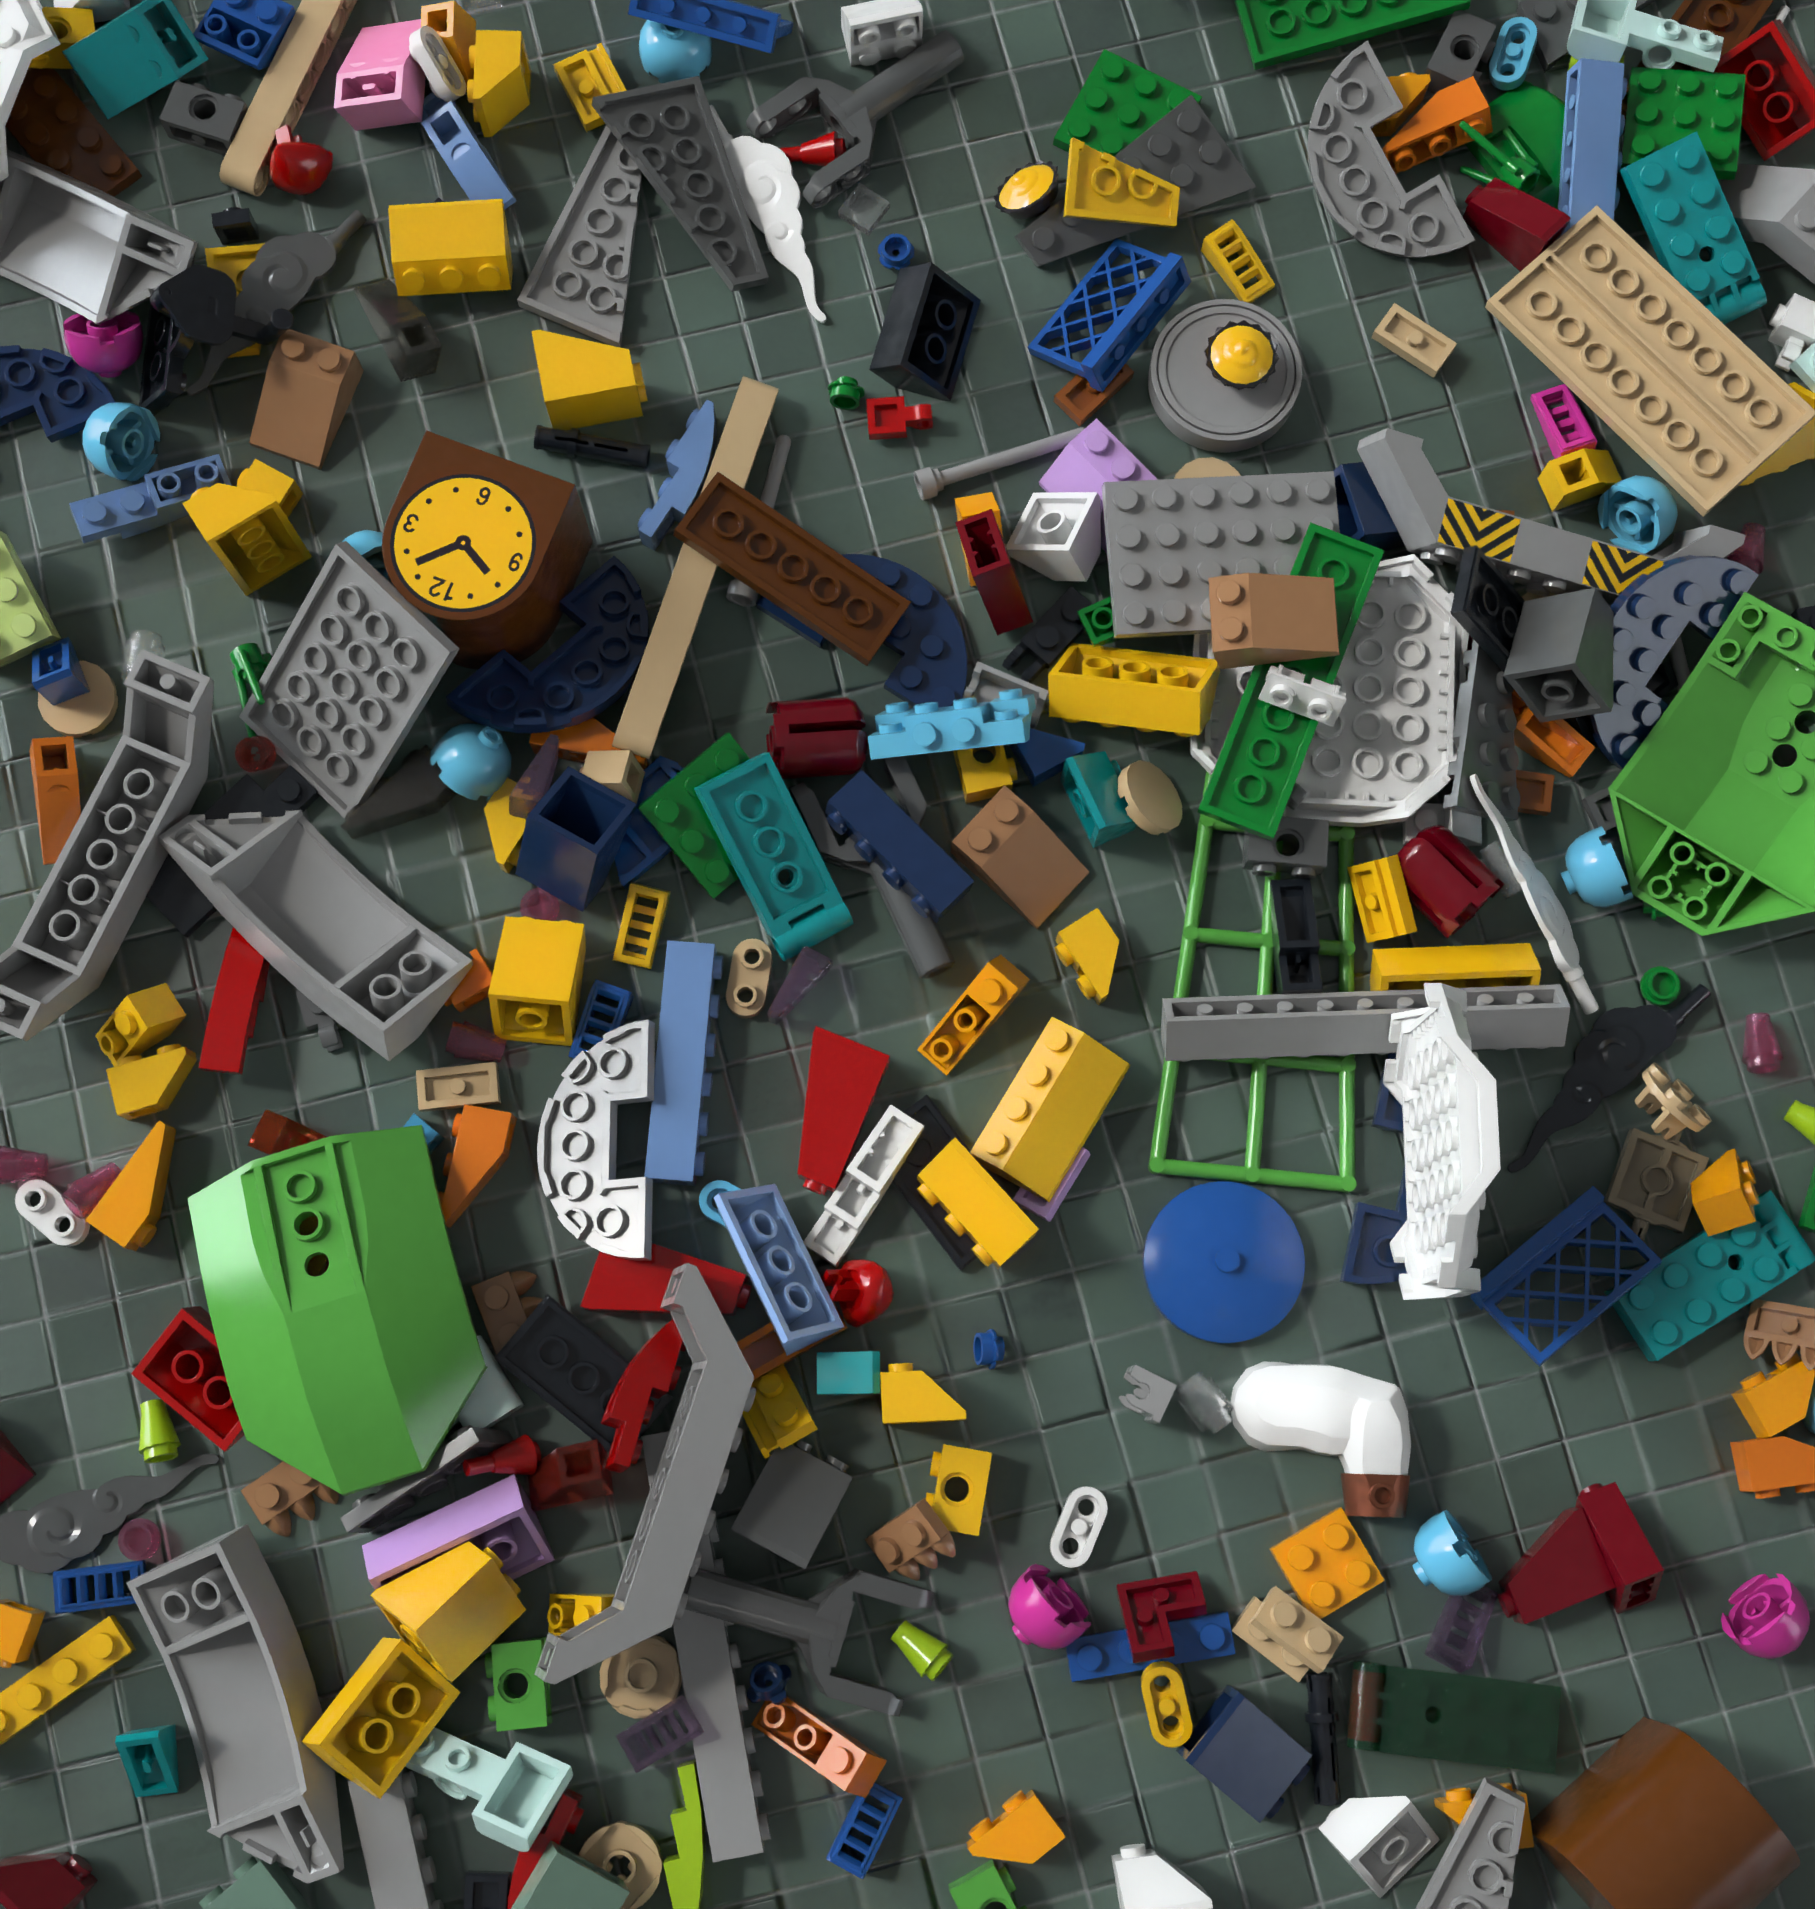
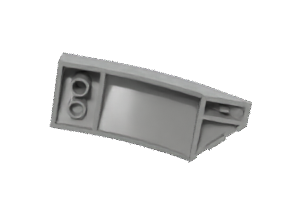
[0,149,198,325]
[158,810,473,1061]
[126,1524,344,1884]

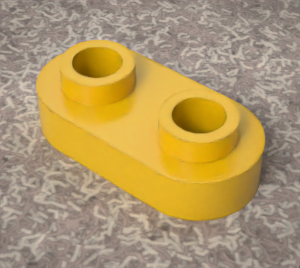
[1141,1661,1193,1748]

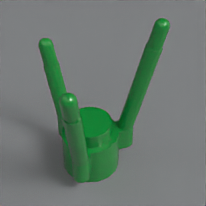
[1459,121,1540,193]
[229,643,272,744]

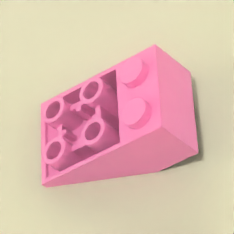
[334,19,426,131]

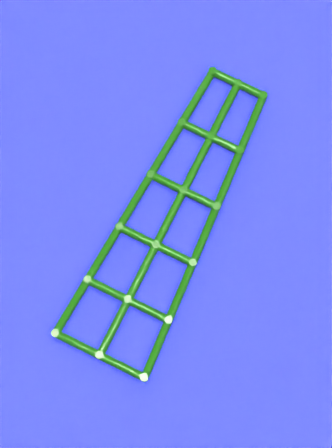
[1148,771,1357,1193]

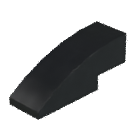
[1270,879,1323,994]

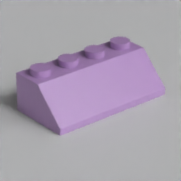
[1039,418,1158,553]
[362,1474,555,1590]

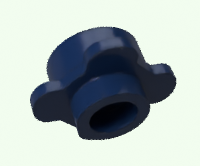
[747,1661,792,1705]

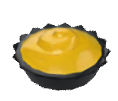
[994,160,1059,220]
[1204,320,1279,390]

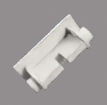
[1258,664,1347,727]

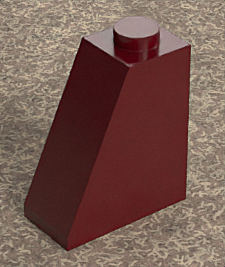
[1463,177,1571,272]
[955,509,1033,636]
[1575,1482,1664,1614]
[1498,1507,1616,1625]

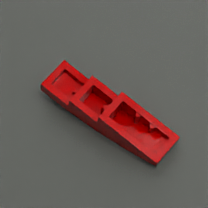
[198,927,270,1075]

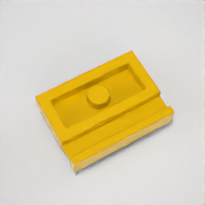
[553,43,627,132]
[1347,854,1417,943]
[742,1364,818,1459]

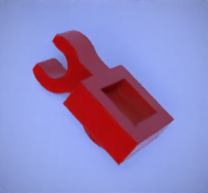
[866,396,933,440]

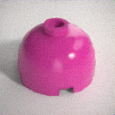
[63,311,143,378]
[1008,1564,1091,1650]
[1721,1573,1810,1659]

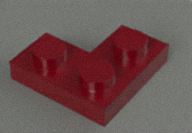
[1116,1571,1207,1663]

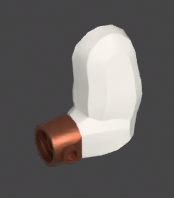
[1229,1361,1411,1518]

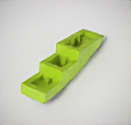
[663,1759,706,1909]

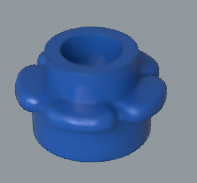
[878,234,914,270]
[973,1329,1005,1369]

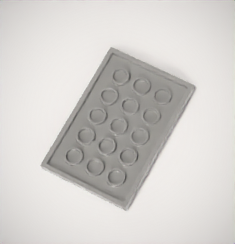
[1102,471,1340,638]
[239,541,460,821]

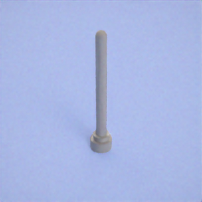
[913,427,1085,501]
[726,435,791,607]

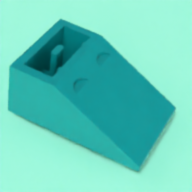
[62,0,208,120]

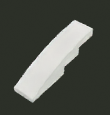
[803,1105,924,1268]

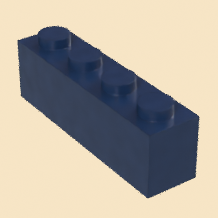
[825,770,974,923]

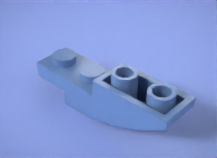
[421,92,517,210]
[638,400,717,551]
[69,454,232,543]

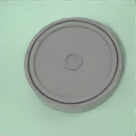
[1148,299,1302,453]

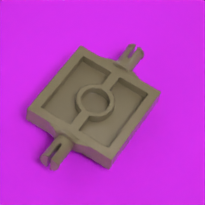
[1604,1128,1709,1242]

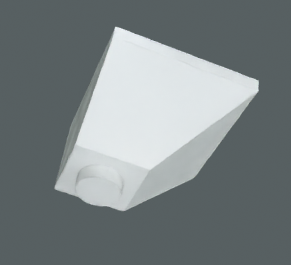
[1006,492,1101,582]
[1319,1796,1440,1898]
[1111,1844,1213,1909]

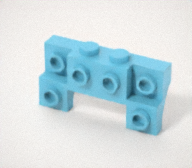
[868,688,1036,760]

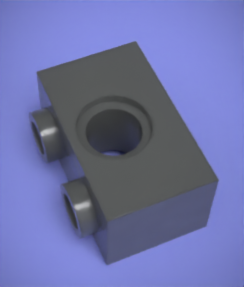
[1424,10,1497,94]
[159,81,248,156]
[1242,816,1329,880]

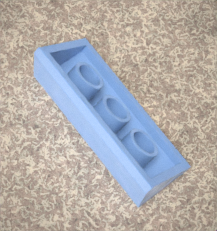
[714,1184,844,1356]

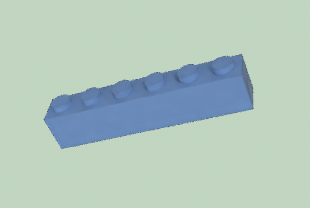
[1558,58,1627,236]
[644,940,723,1186]

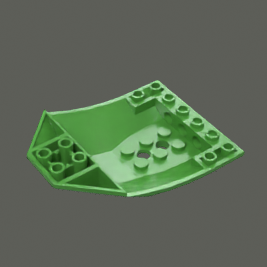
[1608,592,1815,937]
[188,1125,487,1496]

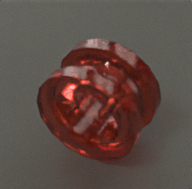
[235,736,276,772]

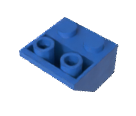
[193,0,296,70]

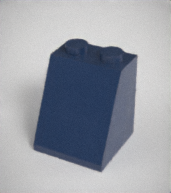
[1333,462,1405,552]
[515,766,637,912]
[1176,1685,1312,1823]

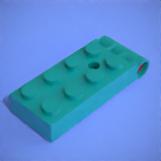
[1620,131,1767,325]
[694,752,854,961]
[1604,1189,1815,1362]

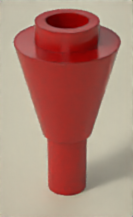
[779,131,846,167]
[463,1434,541,1476]

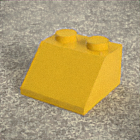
[880,1363,966,1425]

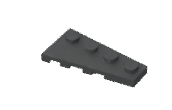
[1516,0,1656,72]
[340,1425,513,1533]

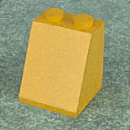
[531,330,648,431]
[488,916,586,1046]
[370,1541,526,1683]

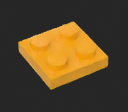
[1270,1507,1385,1619]

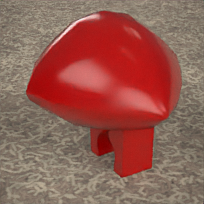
[269,125,333,196]
[821,1259,894,1328]

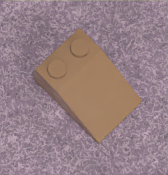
[249,329,364,470]
[1208,573,1340,669]
[950,785,1089,929]

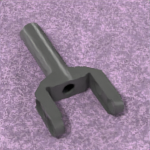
[746,30,964,209]
[788,756,955,979]
[683,1568,935,1717]

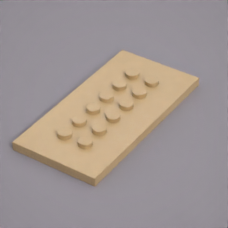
[1485,205,1815,517]

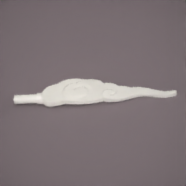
[709,105,827,323]
[1470,774,1599,1015]

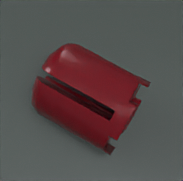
[766,697,868,779]
[1397,825,1505,939]

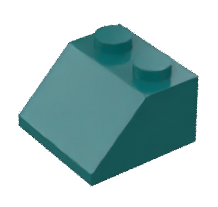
[1060,751,1137,848]

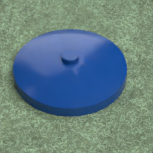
[1143,1181,1305,1344]

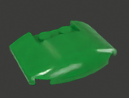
[1465,81,1565,209]

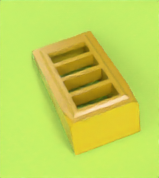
[1201,219,1275,303]
[613,883,671,969]

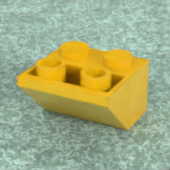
[467,30,531,137]

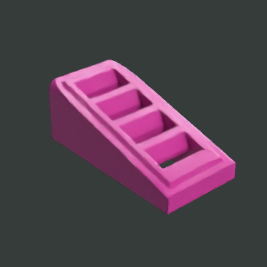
[1530,384,1597,459]

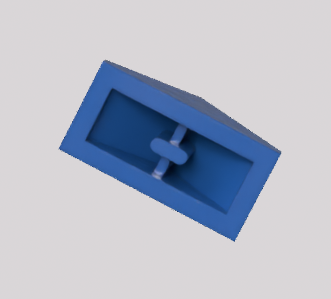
[32,637,90,706]
[1009,728,1086,787]

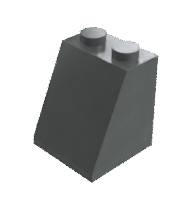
[1503,587,1614,723]
[731,1439,853,1569]

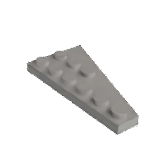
[517,125,643,348]
[1415,1777,1526,1909]

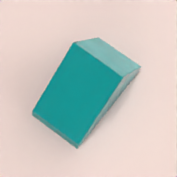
[817,1351,880,1396]
[115,1724,179,1798]

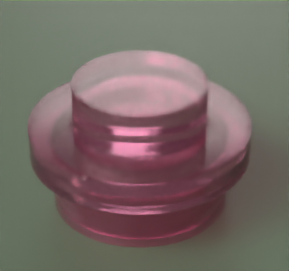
[520,888,560,921]
[118,1518,161,1561]

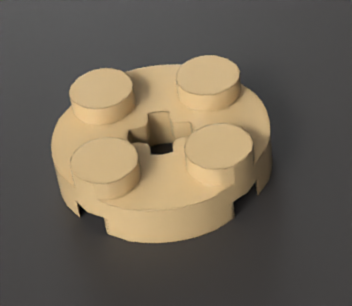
[579,1820,664,1909]

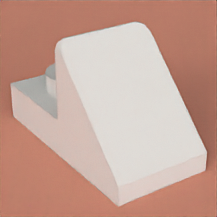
[1402,803,1482,846]

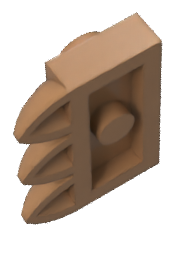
[471,1271,543,1355]
[1744,1299,1815,1371]
[240,1461,339,1537]
[865,1498,956,1581]

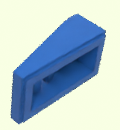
[568,979,634,1059]
[53,1560,146,1614]
[826,1782,903,1879]

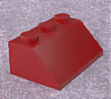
[1714,19,1815,161]
[131,1306,245,1452]

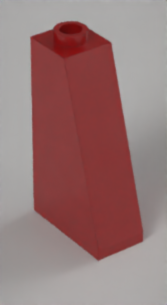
[797,1026,890,1196]
[580,1243,752,1316]

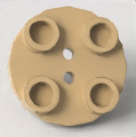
[1634,1062,1712,1140]

